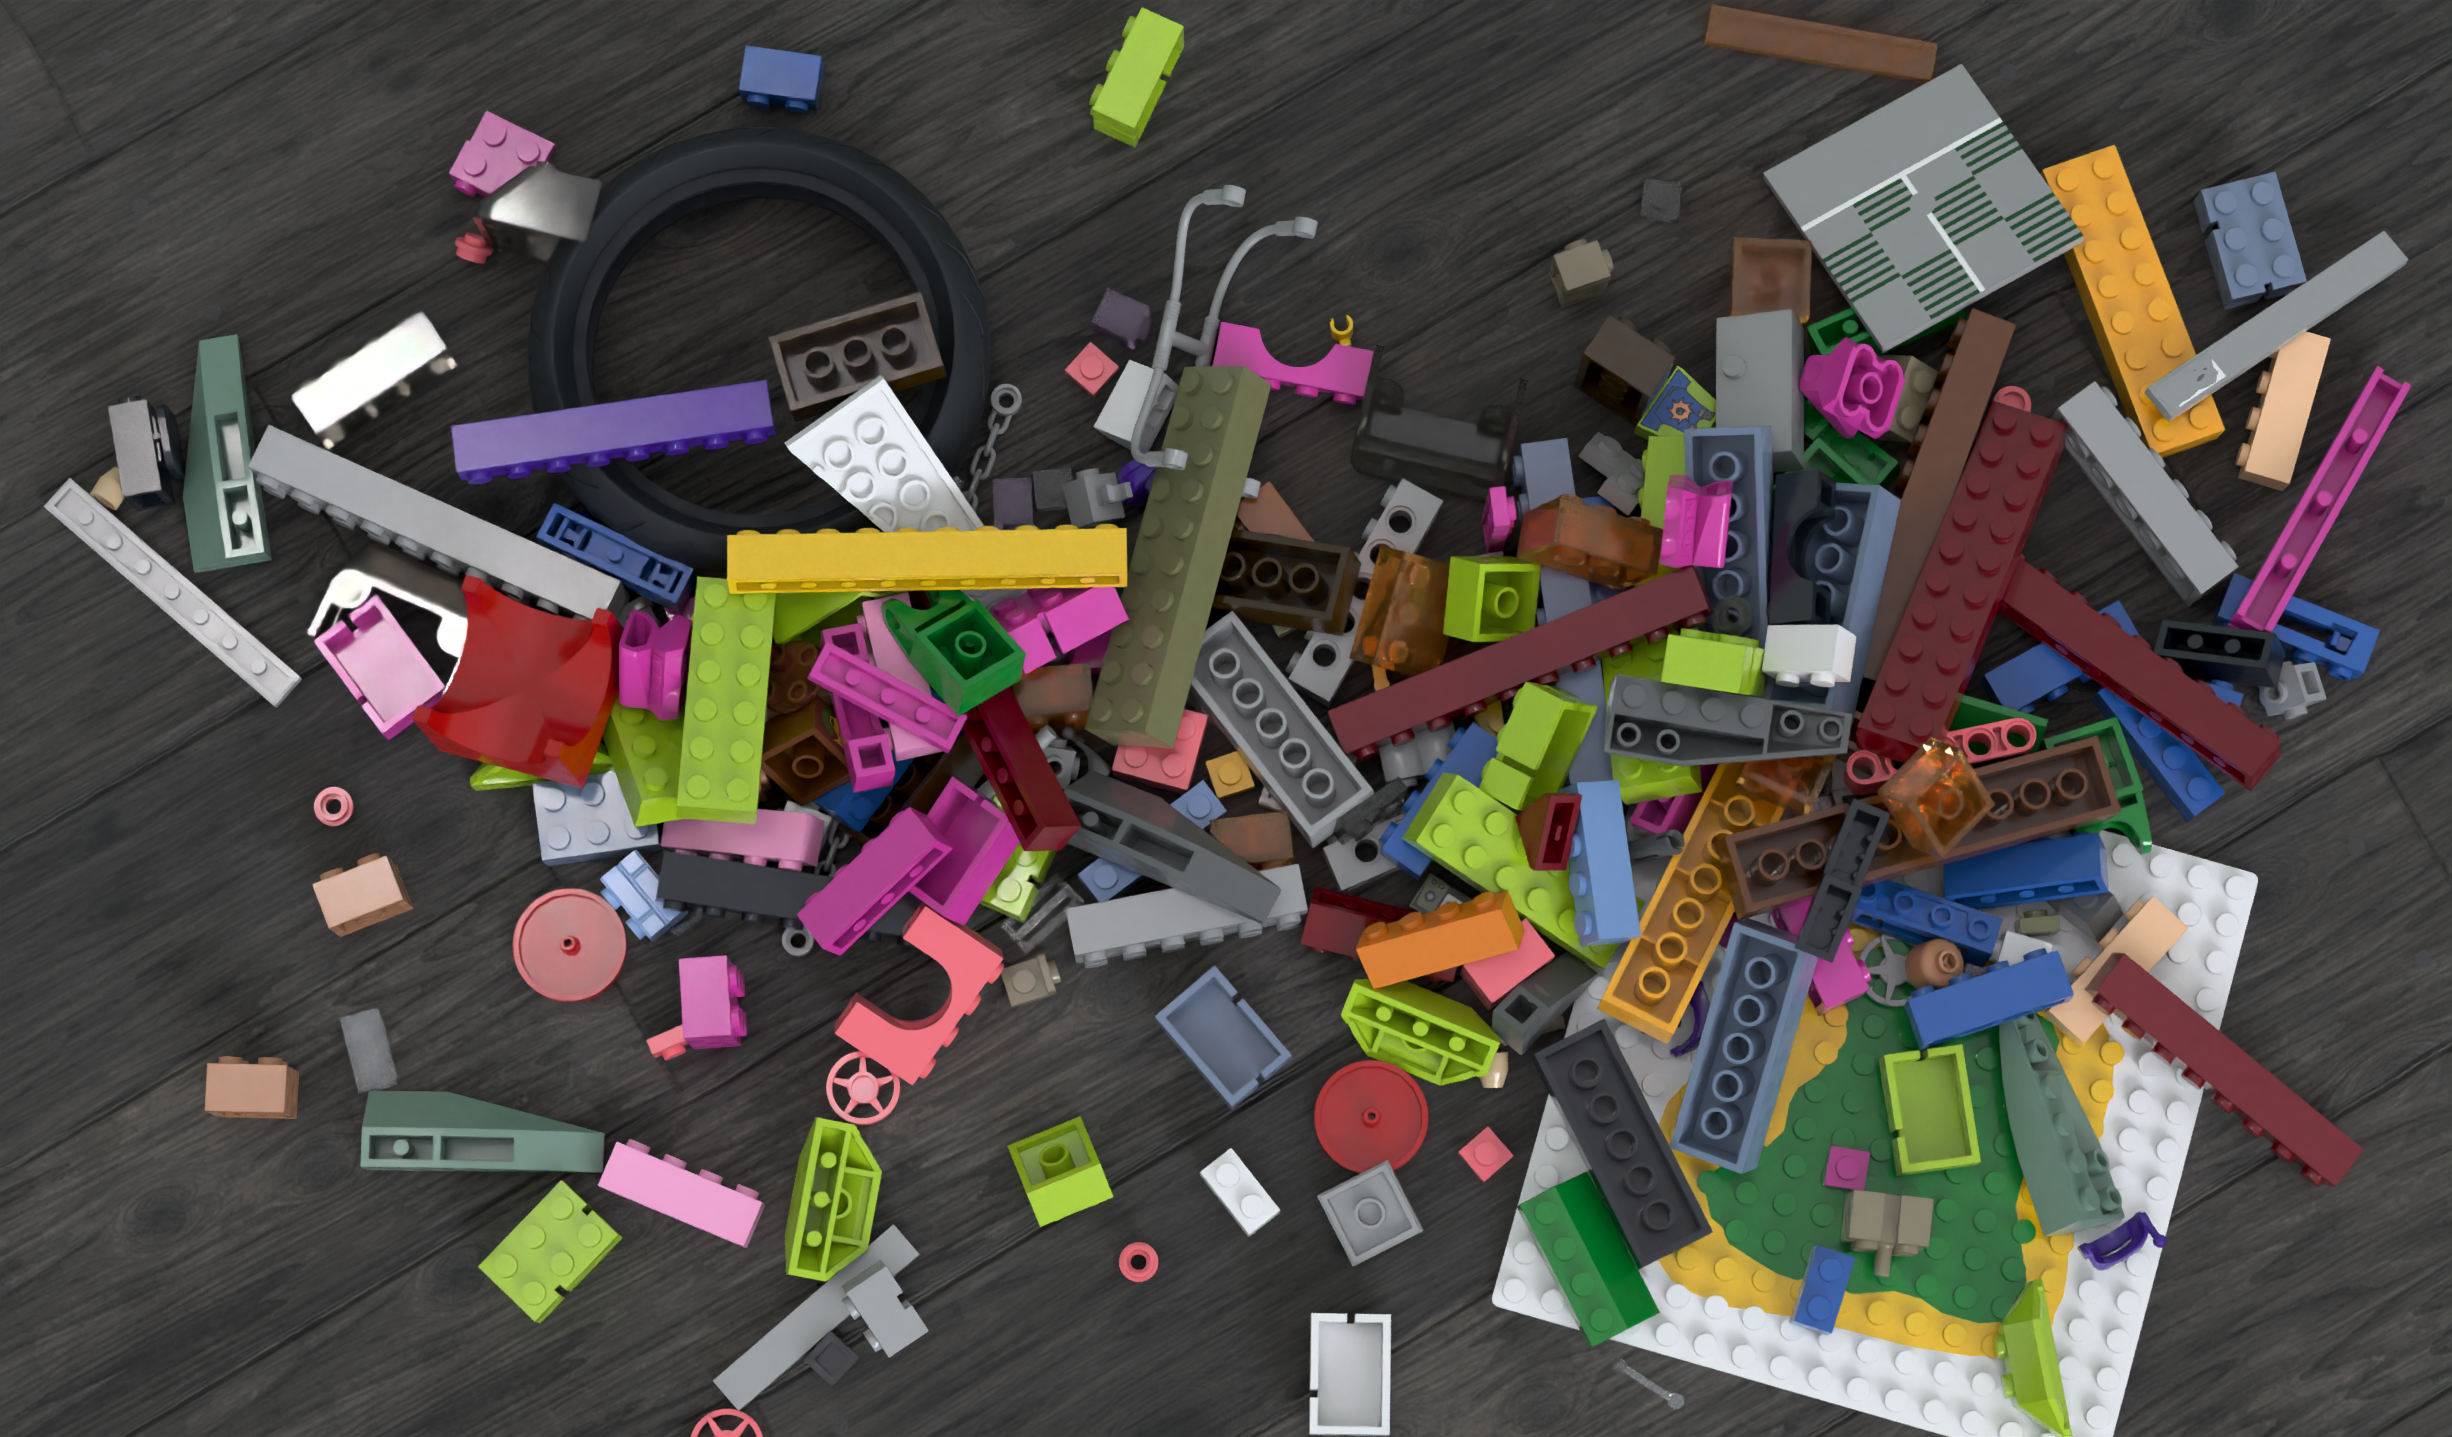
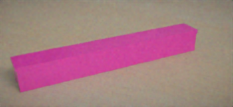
[2227,366,2411,633]

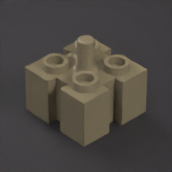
[1841,1190,1934,1277]

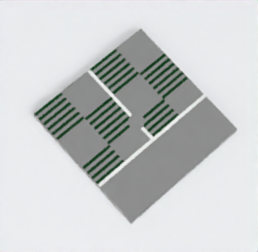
[1763,64,2084,353]

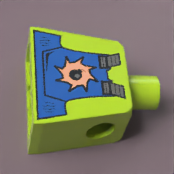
[1634,366,1716,440]

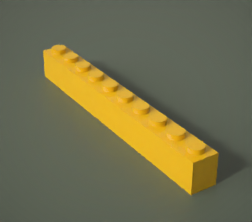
[727,524,1127,594]

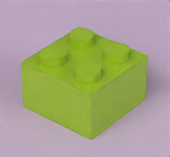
[1443,556,1541,642]

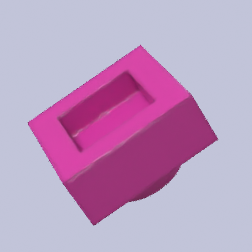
[1823,1145,1870,1191]

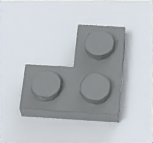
[1579,432,1645,516]

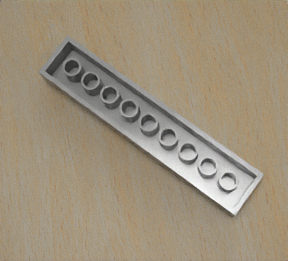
[248,425,631,620]

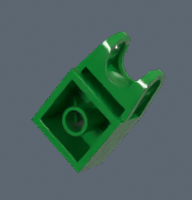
[881,590,1026,716]
[2037,717,2152,855]

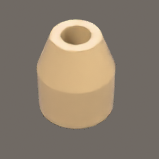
[90,467,124,510]
[1479,1051,1508,1088]

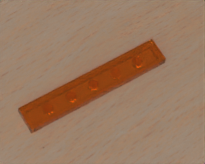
[1704,5,1938,83]

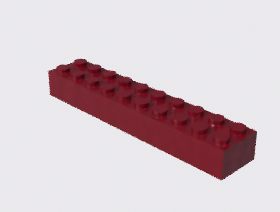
[1857,401,2067,773]

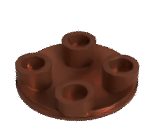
[767,641,822,714]

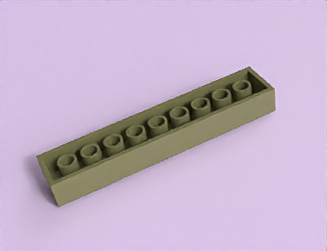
[1085,366,1271,748]

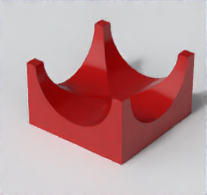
[412,575,624,788]

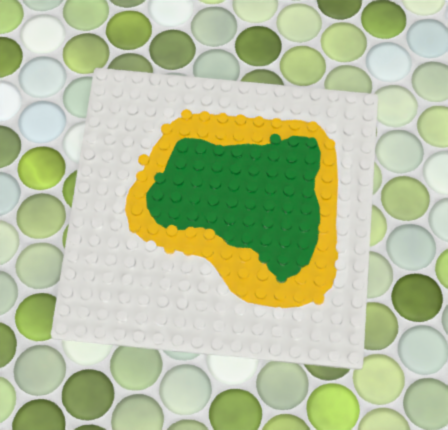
[1492,755,2258,1437]

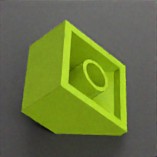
[1008,1116,1113,1227]

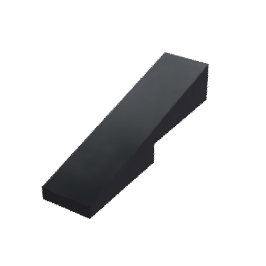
[1794,798,1891,963]

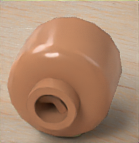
[1905,939,1964,990]

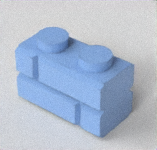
[600,850,689,943]

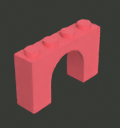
[834,901,1004,1086]

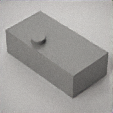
[1716,309,1804,473]

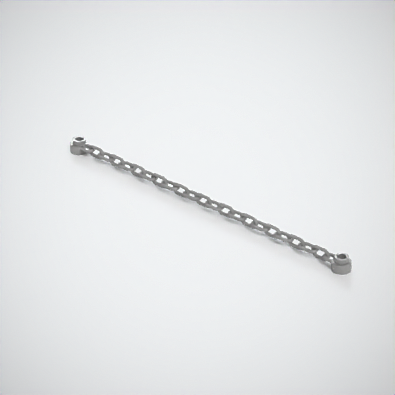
[782,384,1022,957]

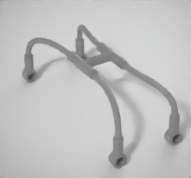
[1130,185,1318,499]

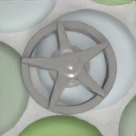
[1859,935,1916,1007]

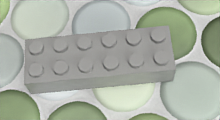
[2050,381,2239,607]
[1189,611,1375,848]
[1066,864,1308,968]

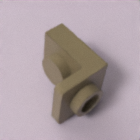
[1001,953,1061,1008]

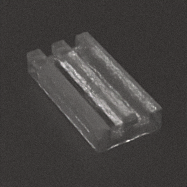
[1000,872,1084,956]

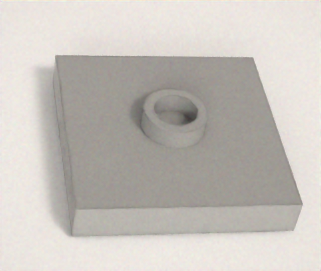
[1317,1160,1424,1266]

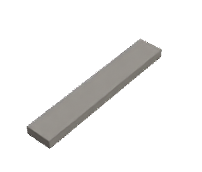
[713,1224,920,1411]

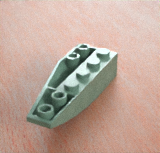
[183,334,272,573]
[1999,1013,2125,1236]
[360,1091,605,1173]

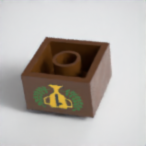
[761,695,850,806]

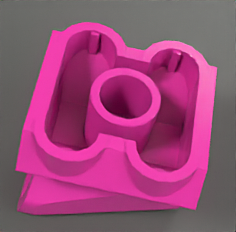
[1798,337,1906,439]
[1660,475,1733,568]
[619,610,693,721]

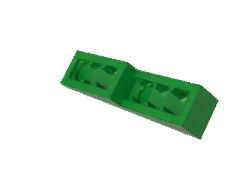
[1804,395,1900,489]

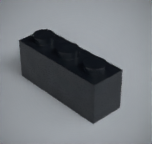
[2154,619,2286,688]

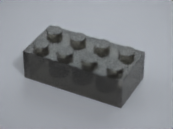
[291,311,457,449]

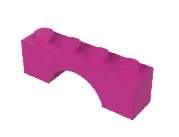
[1213,322,1373,405]
[819,623,896,793]

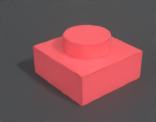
[1065,342,1119,398]
[646,1024,688,1060]
[1458,1127,1514,1183]

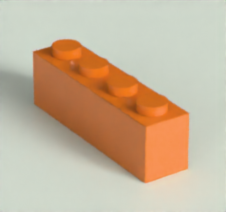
[1356,890,1525,989]

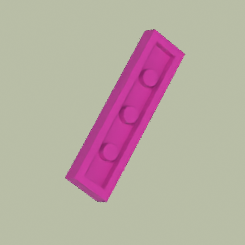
[1482,486,1516,554]
[807,641,968,754]

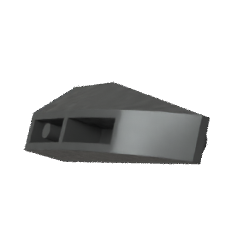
[1604,674,1853,766]
[1064,770,1281,925]

